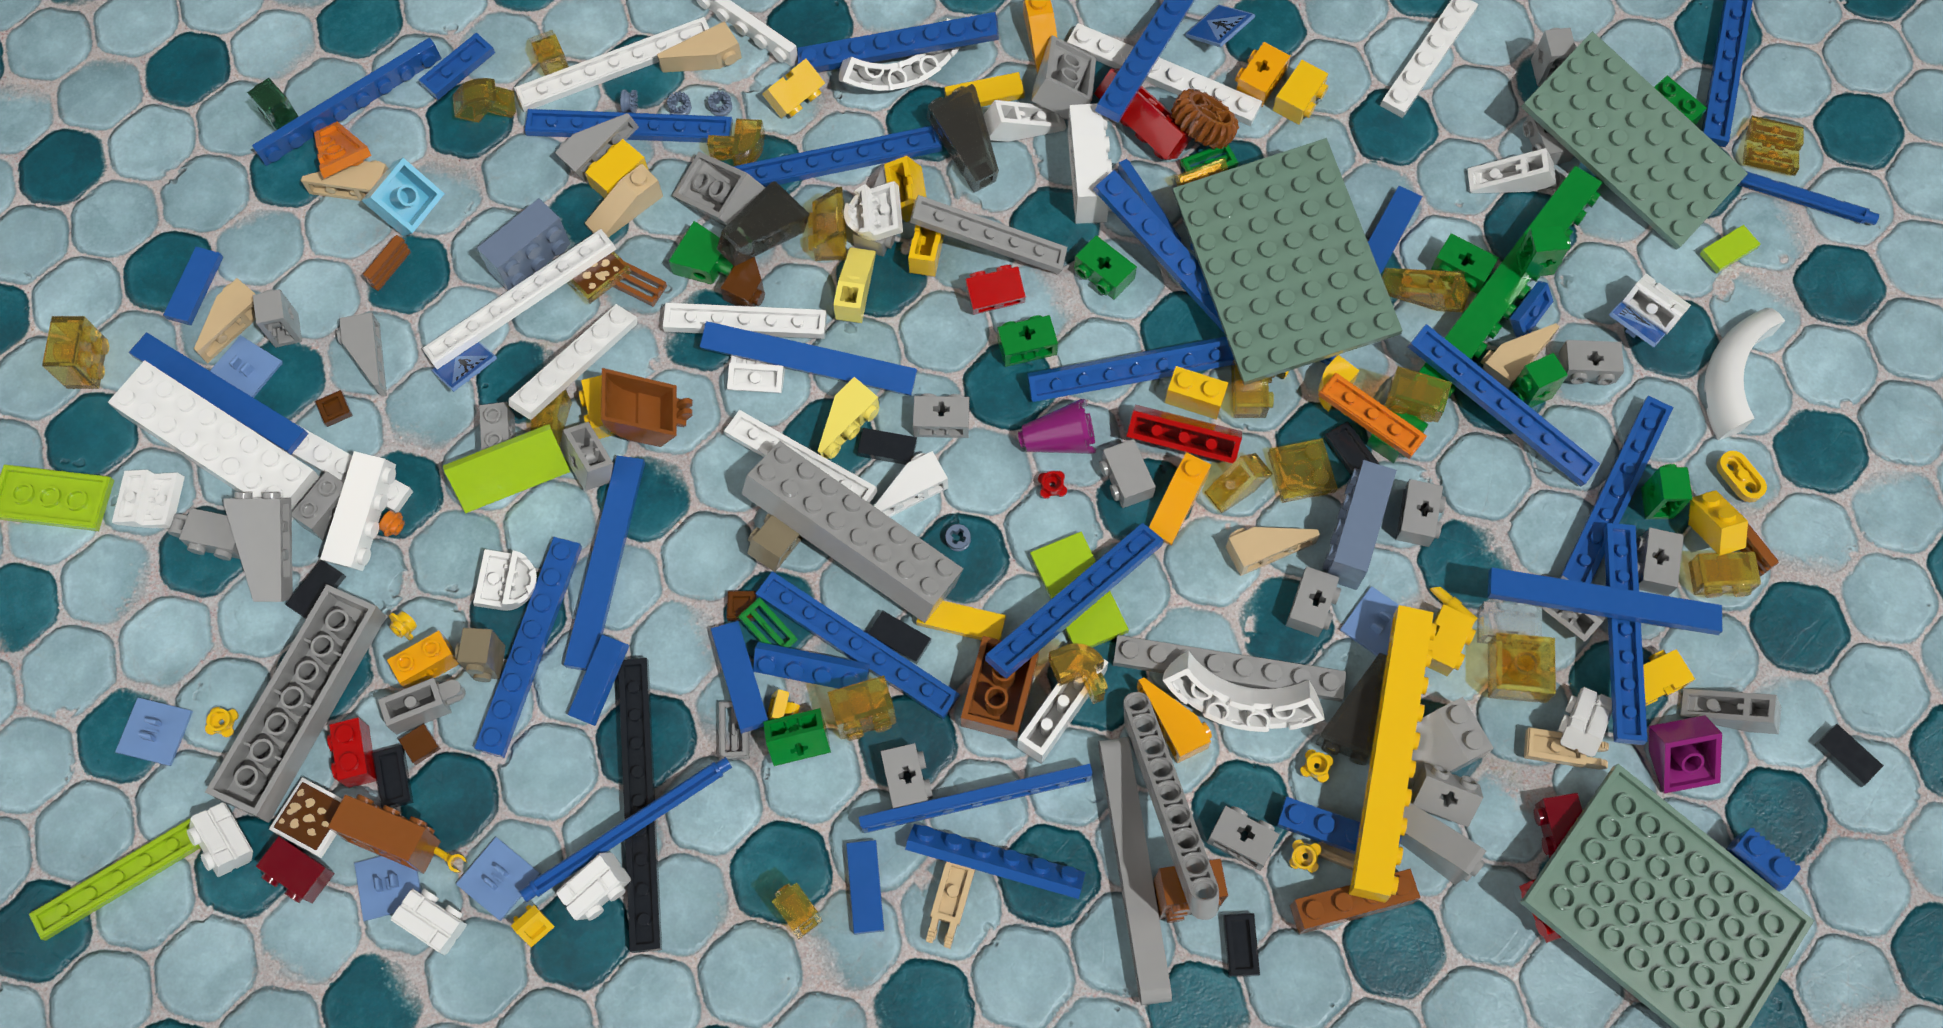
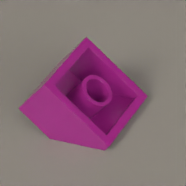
[1649,715,1722,794]

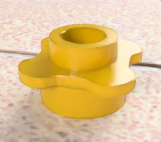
[389,611,417,640]
[205,707,239,738]
[1300,749,1333,783]
[1289,839,1322,873]

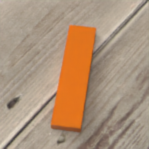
[1318,372,1427,460]

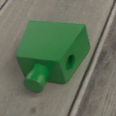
[669,221,736,284]

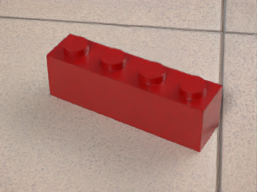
[1094,69,1192,160]
[1126,404,1242,464]

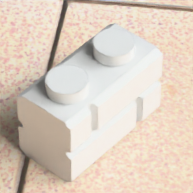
[1622,274,1691,334]
[1558,687,1612,757]
[187,802,253,877]
[556,852,631,921]
[391,889,467,955]

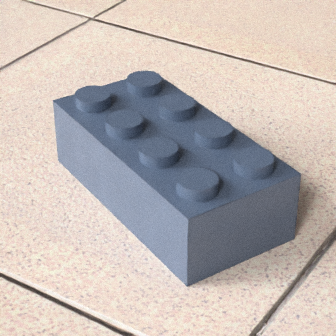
[1322,460,1397,590]

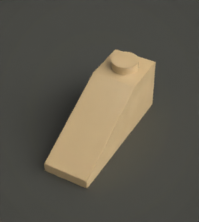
[657,21,742,73]
[301,160,388,201]
[585,164,663,238]
[194,278,256,364]
[1480,323,1560,390]
[1226,527,1320,576]

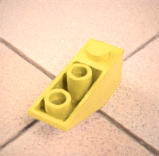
[833,247,876,323]
[818,377,879,459]

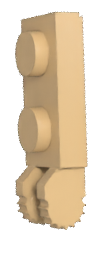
[1524,728,1609,770]
[926,862,975,949]

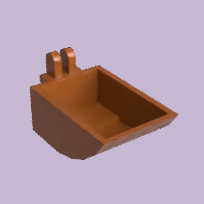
[601,368,693,447]

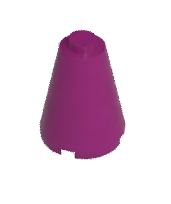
[1018,399,1096,454]

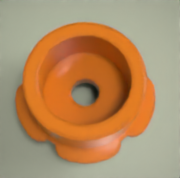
[379,510,405,537]

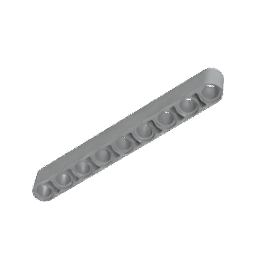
[1124,692,1219,920]
[1098,737,1172,1006]

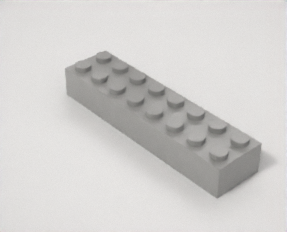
[741,441,963,623]
[205,584,387,823]

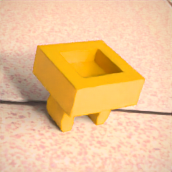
[767,689,800,721]
[511,905,555,947]

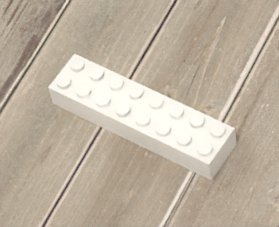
[108,360,320,521]

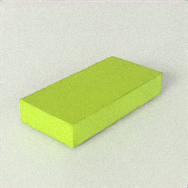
[1700,224,1761,274]

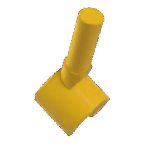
[434,847,468,873]

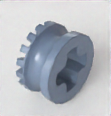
[620,90,638,113]
[708,90,732,116]
[667,91,692,115]
[945,524,971,551]

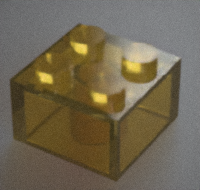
[42,316,109,389]
[1488,633,1556,703]
[827,676,897,741]

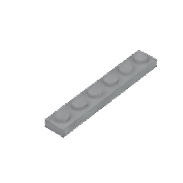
[910,195,1067,274]

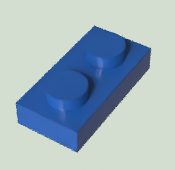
[1510,281,1553,337]

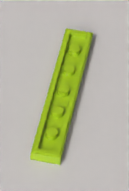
[29,818,201,941]

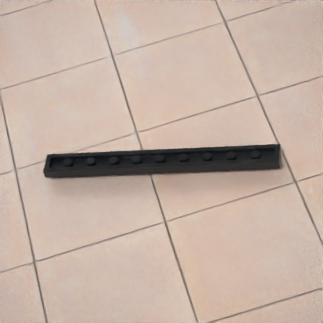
[619,658,662,953]

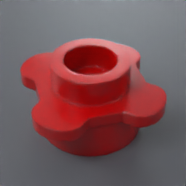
[1038,471,1067,499]

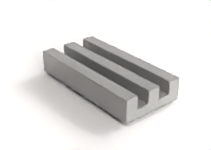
[719,701,750,760]

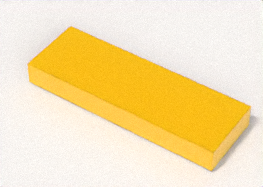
[944,72,1025,113]
[916,601,1006,641]

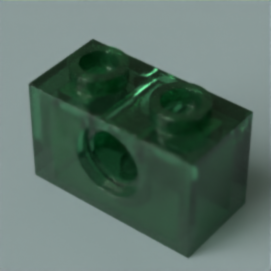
[247,78,299,131]

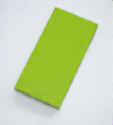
[443,424,570,513]
[0,465,115,532]
[1030,531,1129,654]

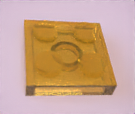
[1268,438,1338,503]

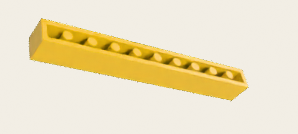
[1349,605,1437,903]

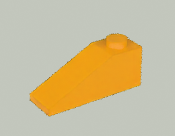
[1023,0,1058,74]
[1149,452,1212,546]
[1137,678,1212,764]

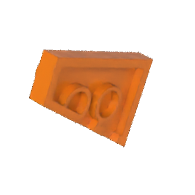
[314,121,371,178]

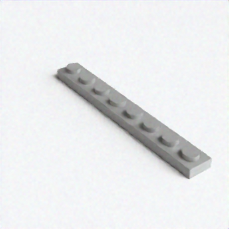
[1113,635,1346,702]

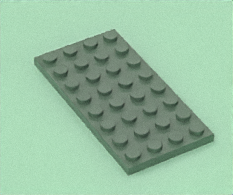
[1521,31,1748,250]

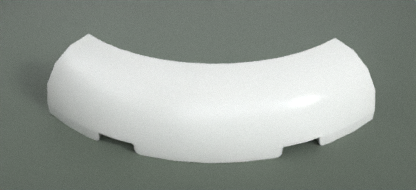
[839,18,960,91]
[1704,307,1785,441]
[1162,651,1325,732]

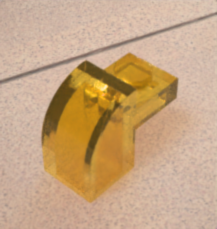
[453,78,516,123]
[707,118,765,166]
[1048,643,1108,704]

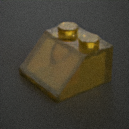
[808,187,847,261]

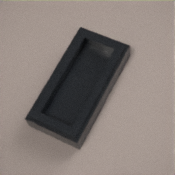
[1324,421,1380,475]
[857,428,917,465]
[285,560,346,619]
[868,610,931,665]
[1815,724,1884,787]
[373,745,414,808]
[1223,913,1260,978]

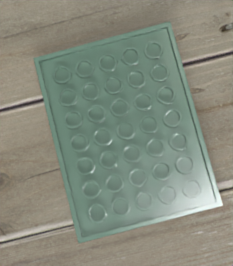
[1173,138,1403,385]
[1520,764,1815,1028]

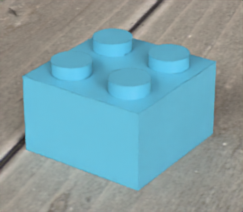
[362,158,445,236]

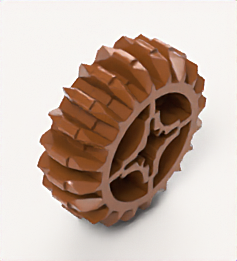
[1171,89,1239,149]

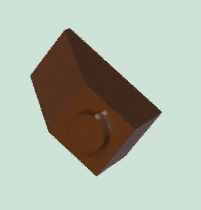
[721,246,765,307]

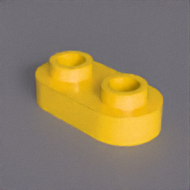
[1716,451,1767,502]

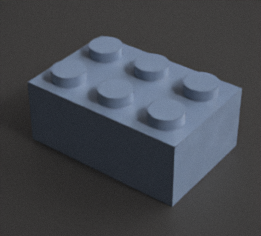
[477,198,570,291]

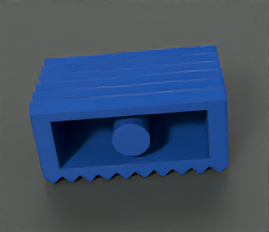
[1726,828,1801,892]

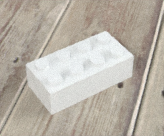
[1067,103,1112,224]

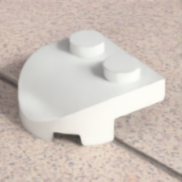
[844,181,903,241]
[474,549,537,611]

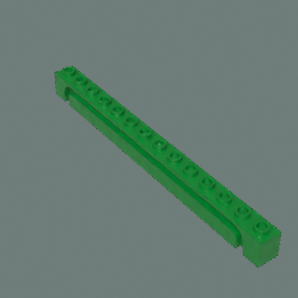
[1366,166,1602,463]

